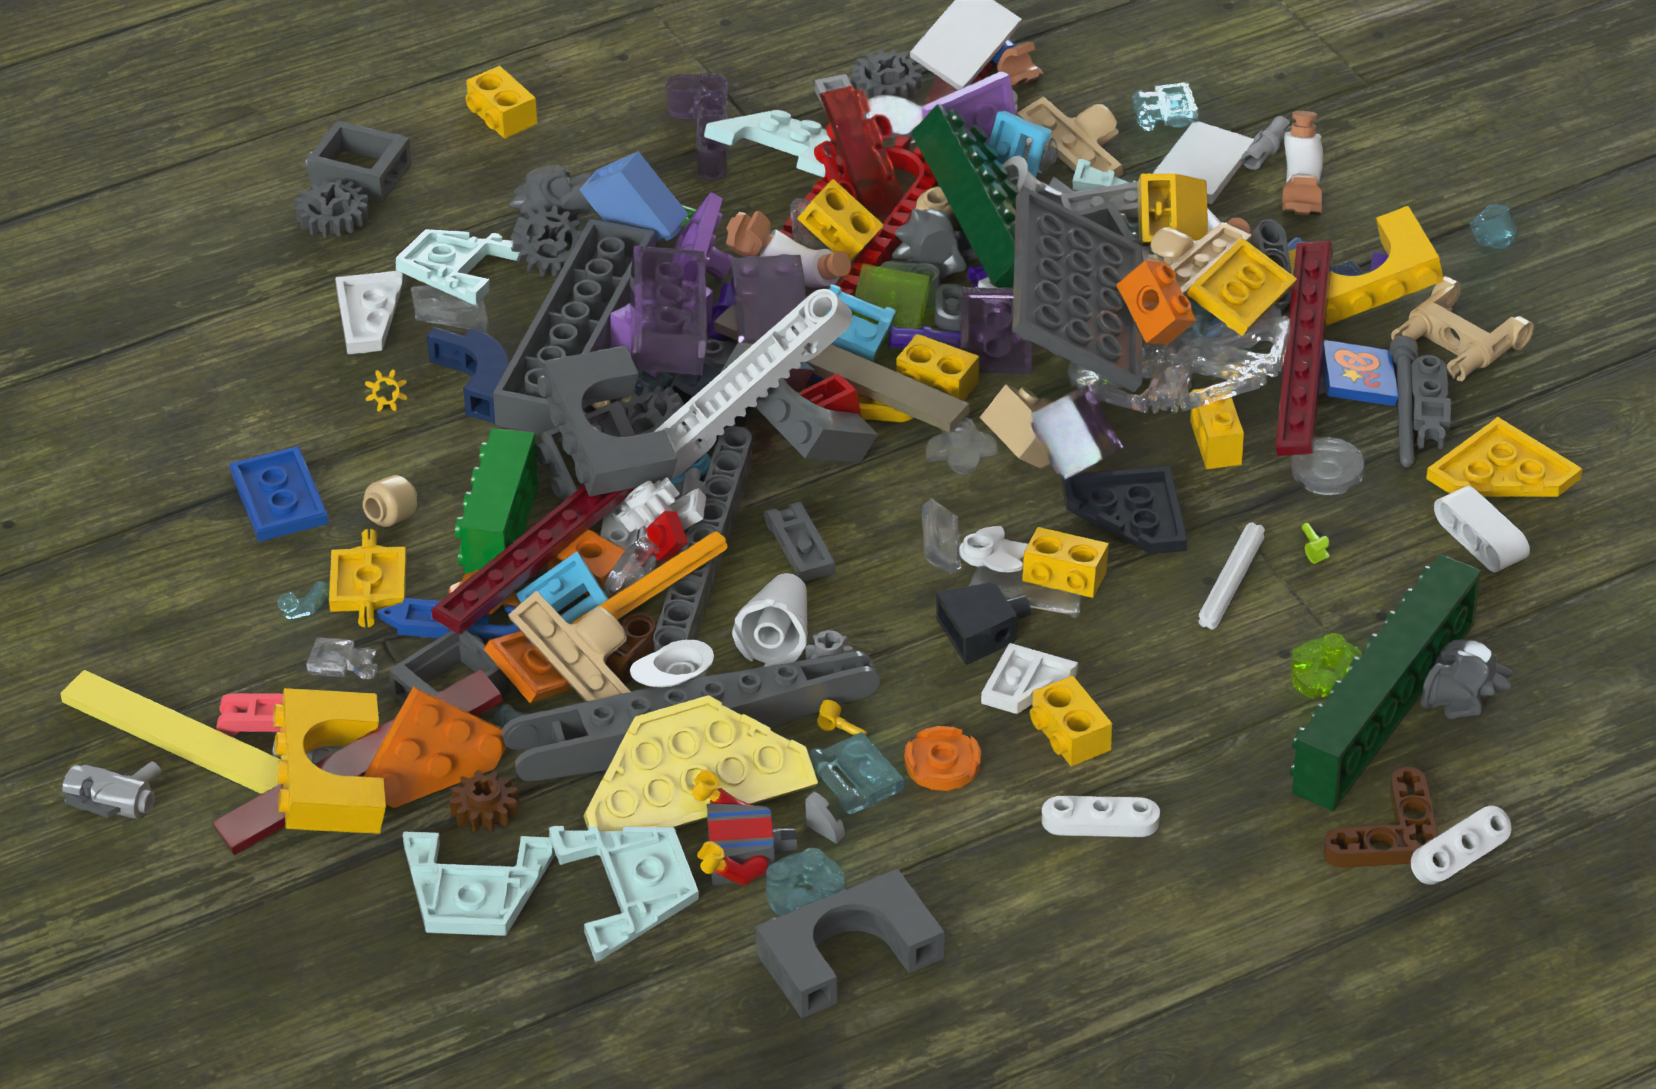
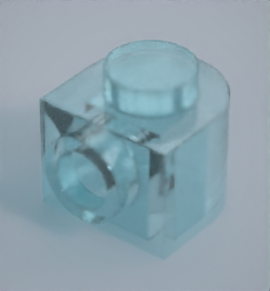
[1469,204,1518,249]

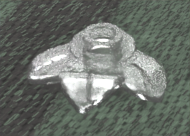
[926,417,997,475]

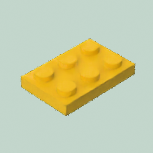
[1186,237,1297,337]

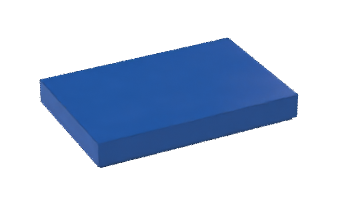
[229,446,329,542]

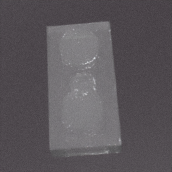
[921,498,961,575]

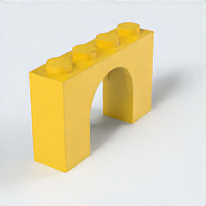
[1288,206,1444,326]
[273,688,386,834]

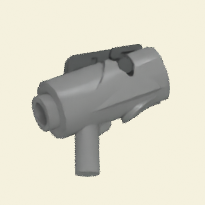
[63,761,161,819]

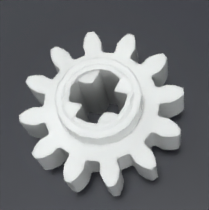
[617,477,680,532]

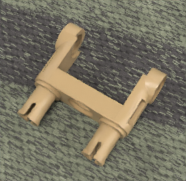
[1391,276,1534,381]

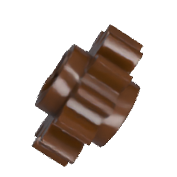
[449,770,519,832]

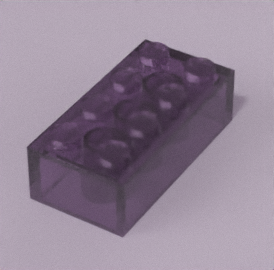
[630,246,707,375]

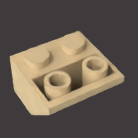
[980,384,1087,468]

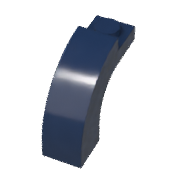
[427,327,509,424]

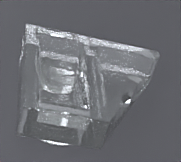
[411,285,489,332]

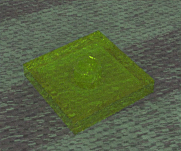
[851,264,931,340]

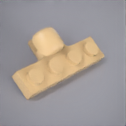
[1017,96,1123,178]
[1148,222,1252,298]
[508,590,631,702]

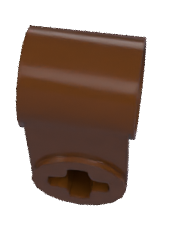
[605,613,656,684]

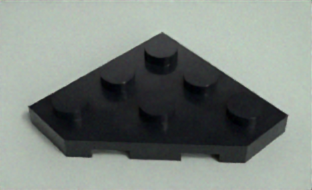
[1061,466,1187,554]

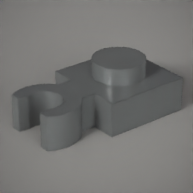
[1413,396,1451,449]

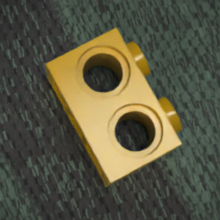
[466,66,538,139]
[797,179,884,262]
[896,334,979,401]
[1190,386,1244,469]
[1022,527,1109,598]
[1030,675,1112,766]

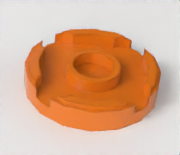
[904,726,981,791]

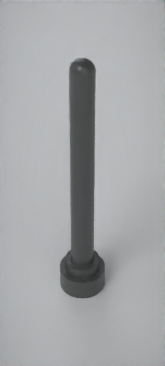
[1389,336,1418,468]

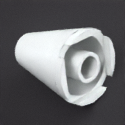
[732,573,808,667]

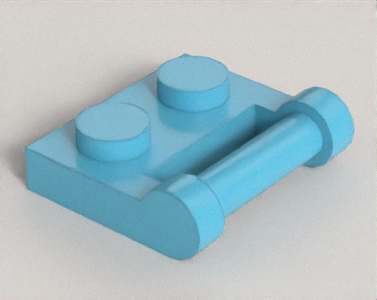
[989,111,1052,178]
[825,284,897,361]
[516,552,609,624]

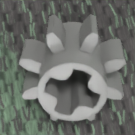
[805,630,853,660]

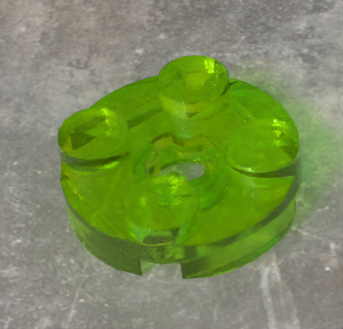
[1291,633,1363,699]

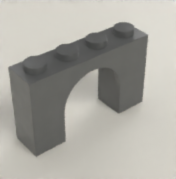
[721,342,878,463]
[538,346,678,496]
[755,868,944,1018]

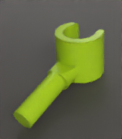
[1302,523,1330,564]

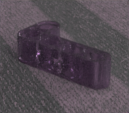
[665,74,729,180]

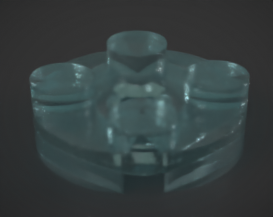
[766,848,845,916]

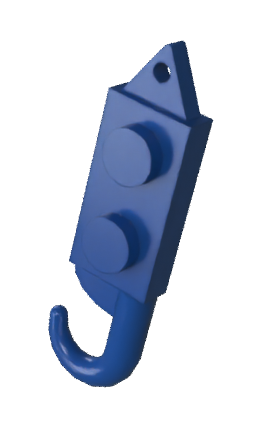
[377,598,520,640]

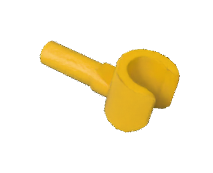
[817,700,867,740]

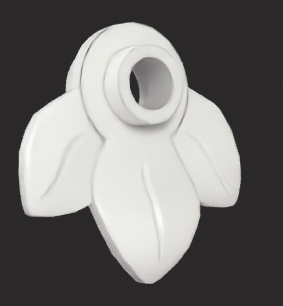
[959,526,1028,572]

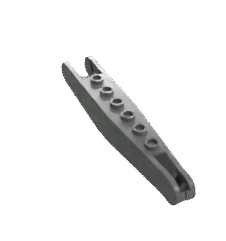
[501,651,881,781]

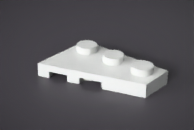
[335,271,405,354]

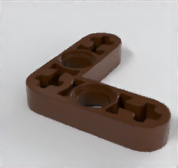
[1323,766,1439,868]

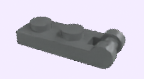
[764,501,835,582]

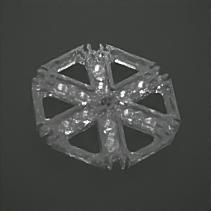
[1068,297,1291,413]

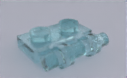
[1131,83,1198,131]

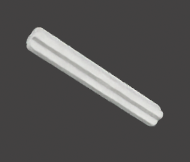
[1198,522,1265,630]

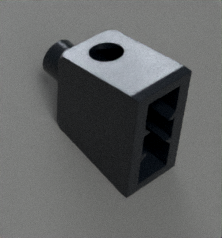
[936,582,1031,665]

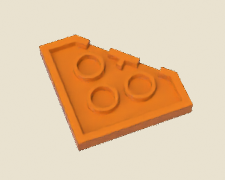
[364,686,507,808]

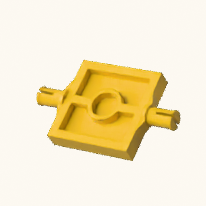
[329,529,407,628]

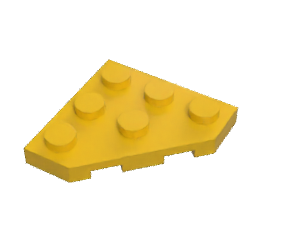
[1426,417,1582,497]

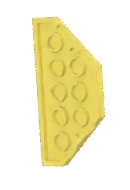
[583,695,818,831]

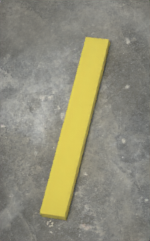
[60,670,281,794]

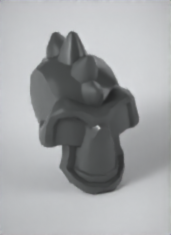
[509,165,596,227]
[892,208,979,281]
[1420,639,1513,719]

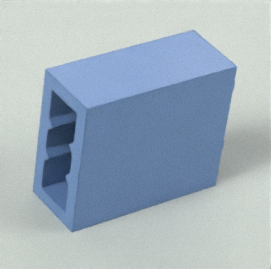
[579,151,688,244]

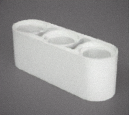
[1434,486,1530,573]

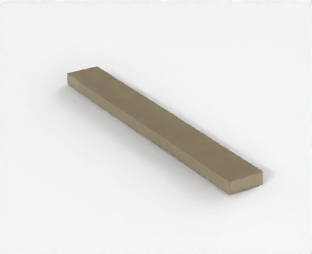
[714,303,970,433]

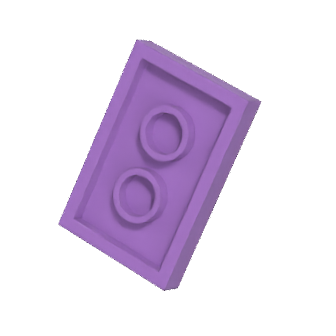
[920,71,1016,144]
[663,192,734,288]

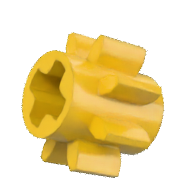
[365,369,407,412]

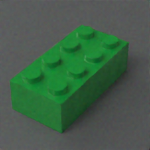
[455,428,539,575]

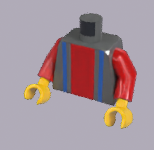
[692,770,797,886]

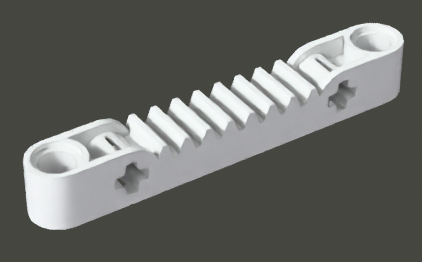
[654,289,852,478]

